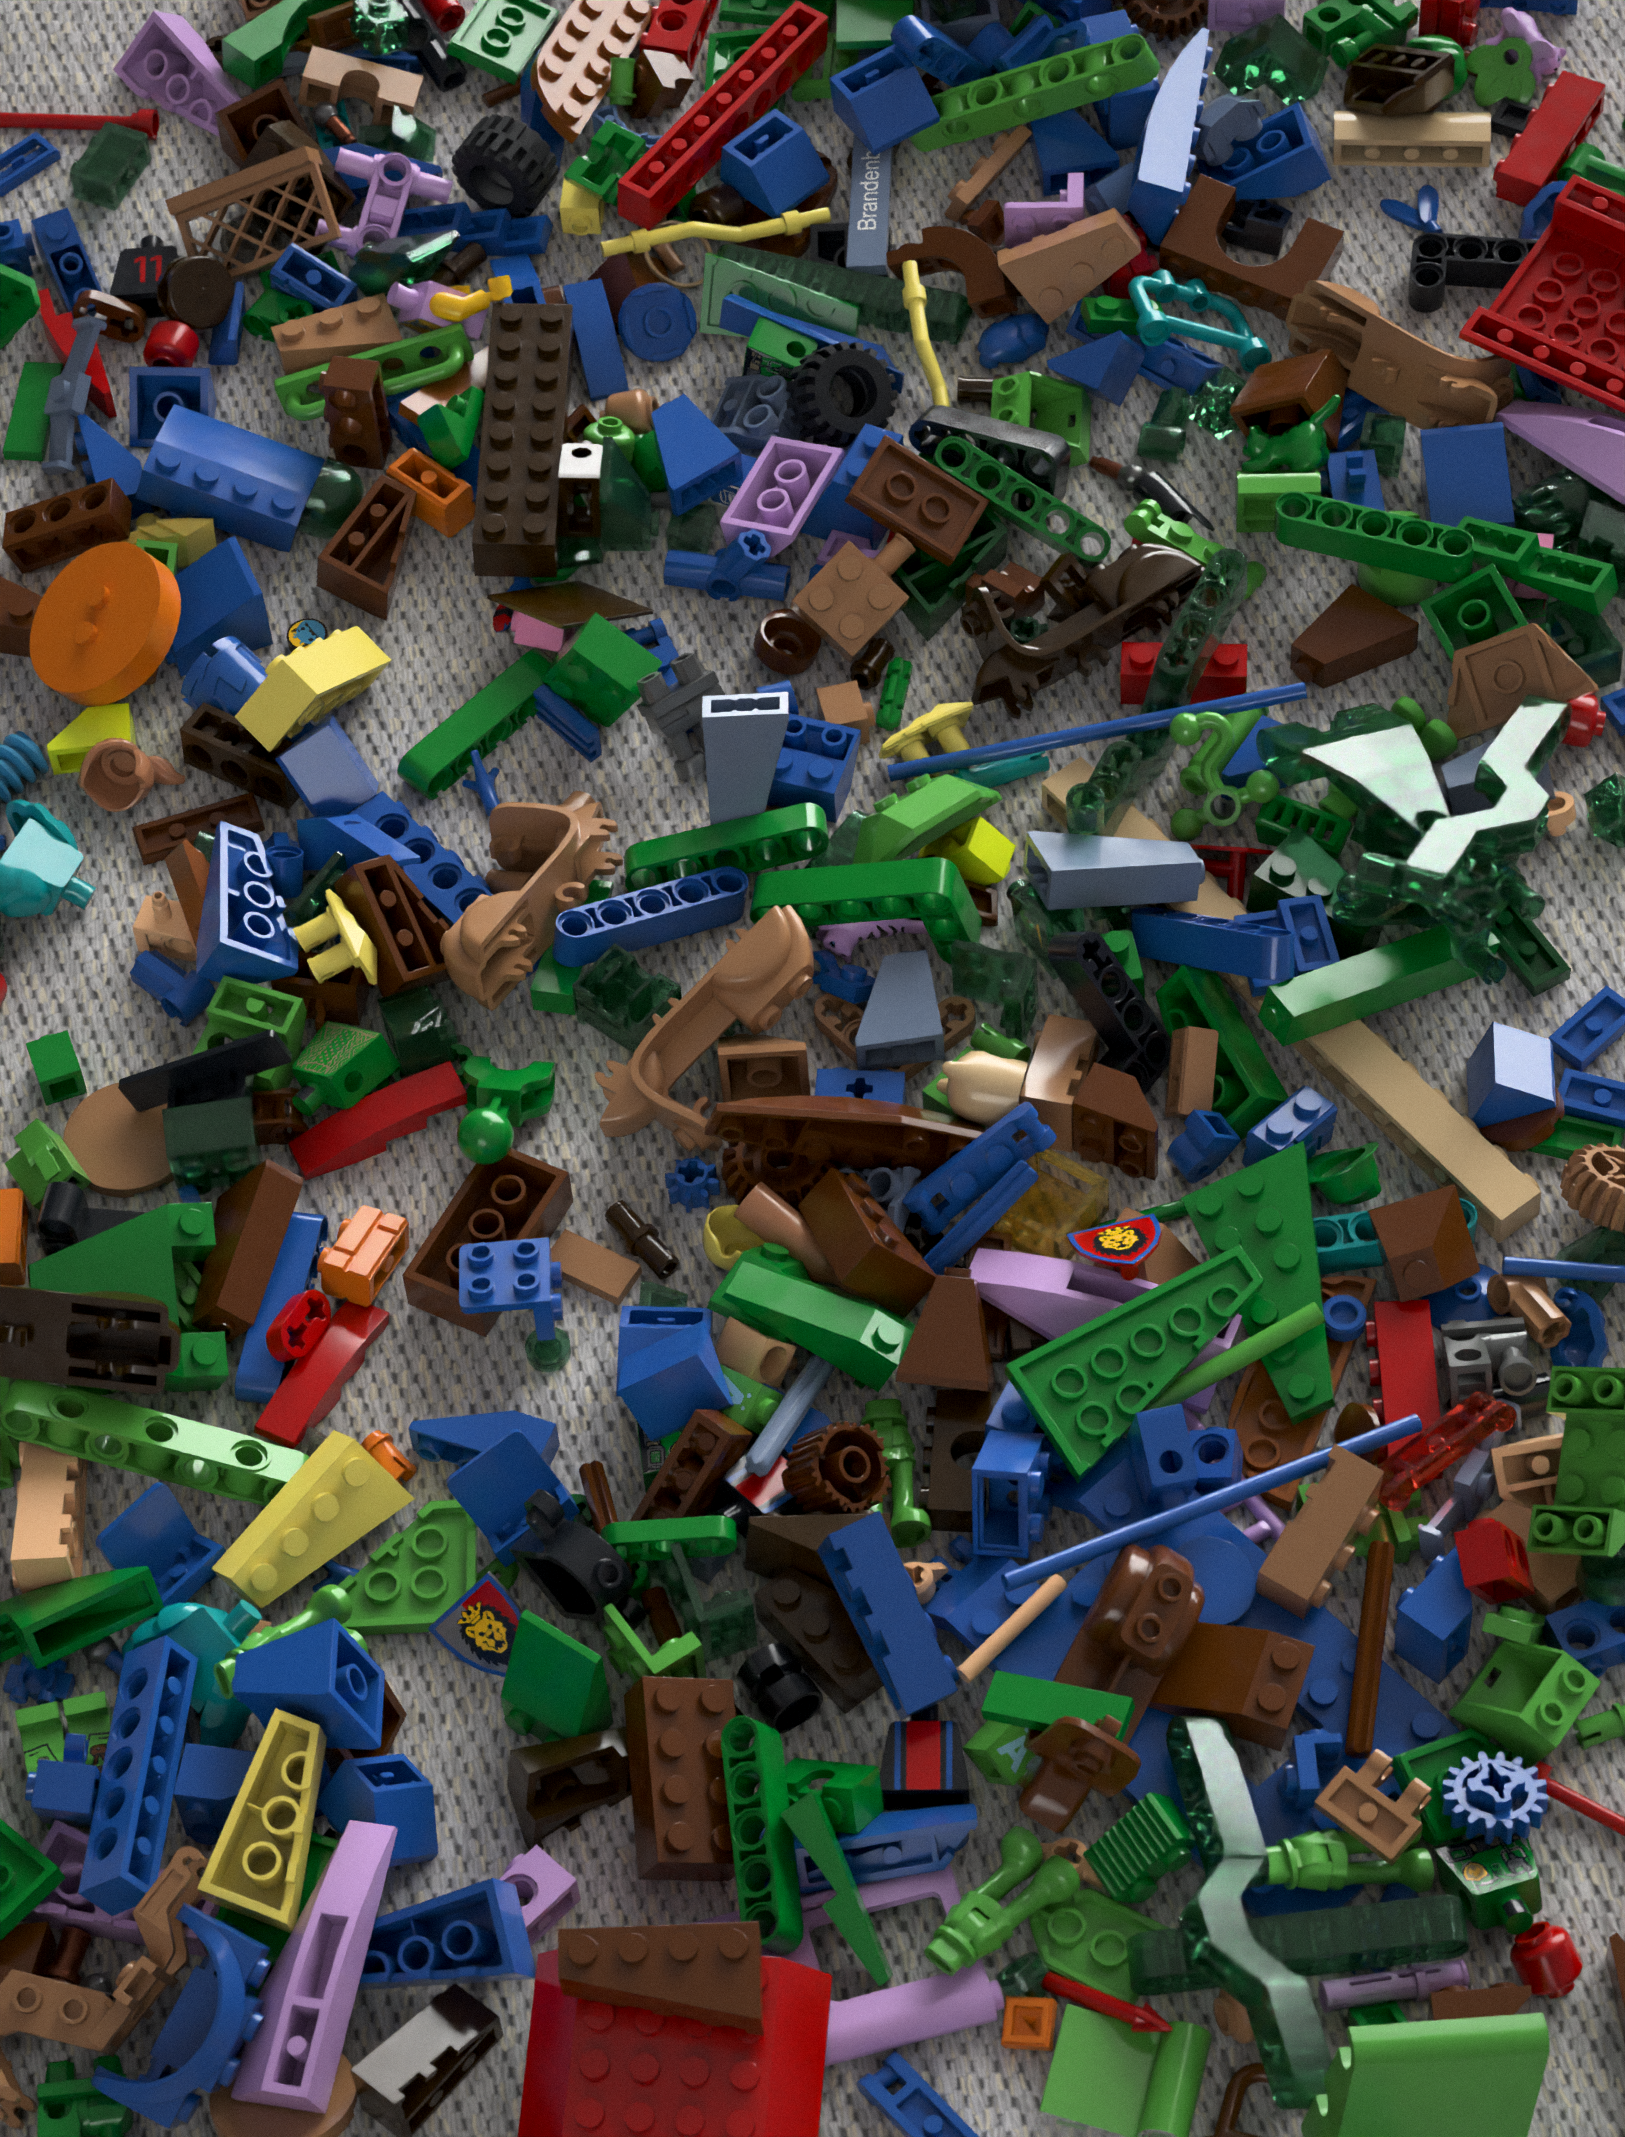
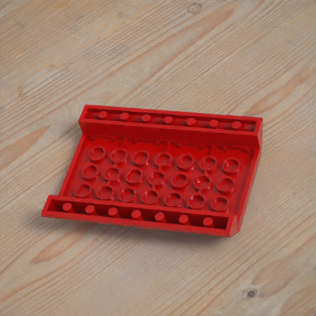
[1459,174,1625,413]
[518,1949,832,2137]

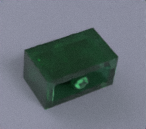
[69,121,152,211]
[377,985,458,1076]

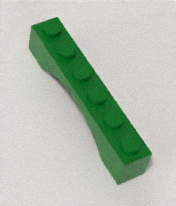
[222,0,351,90]

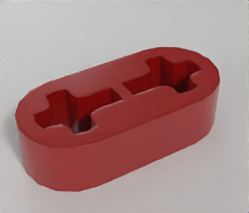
[266,1289,331,1362]

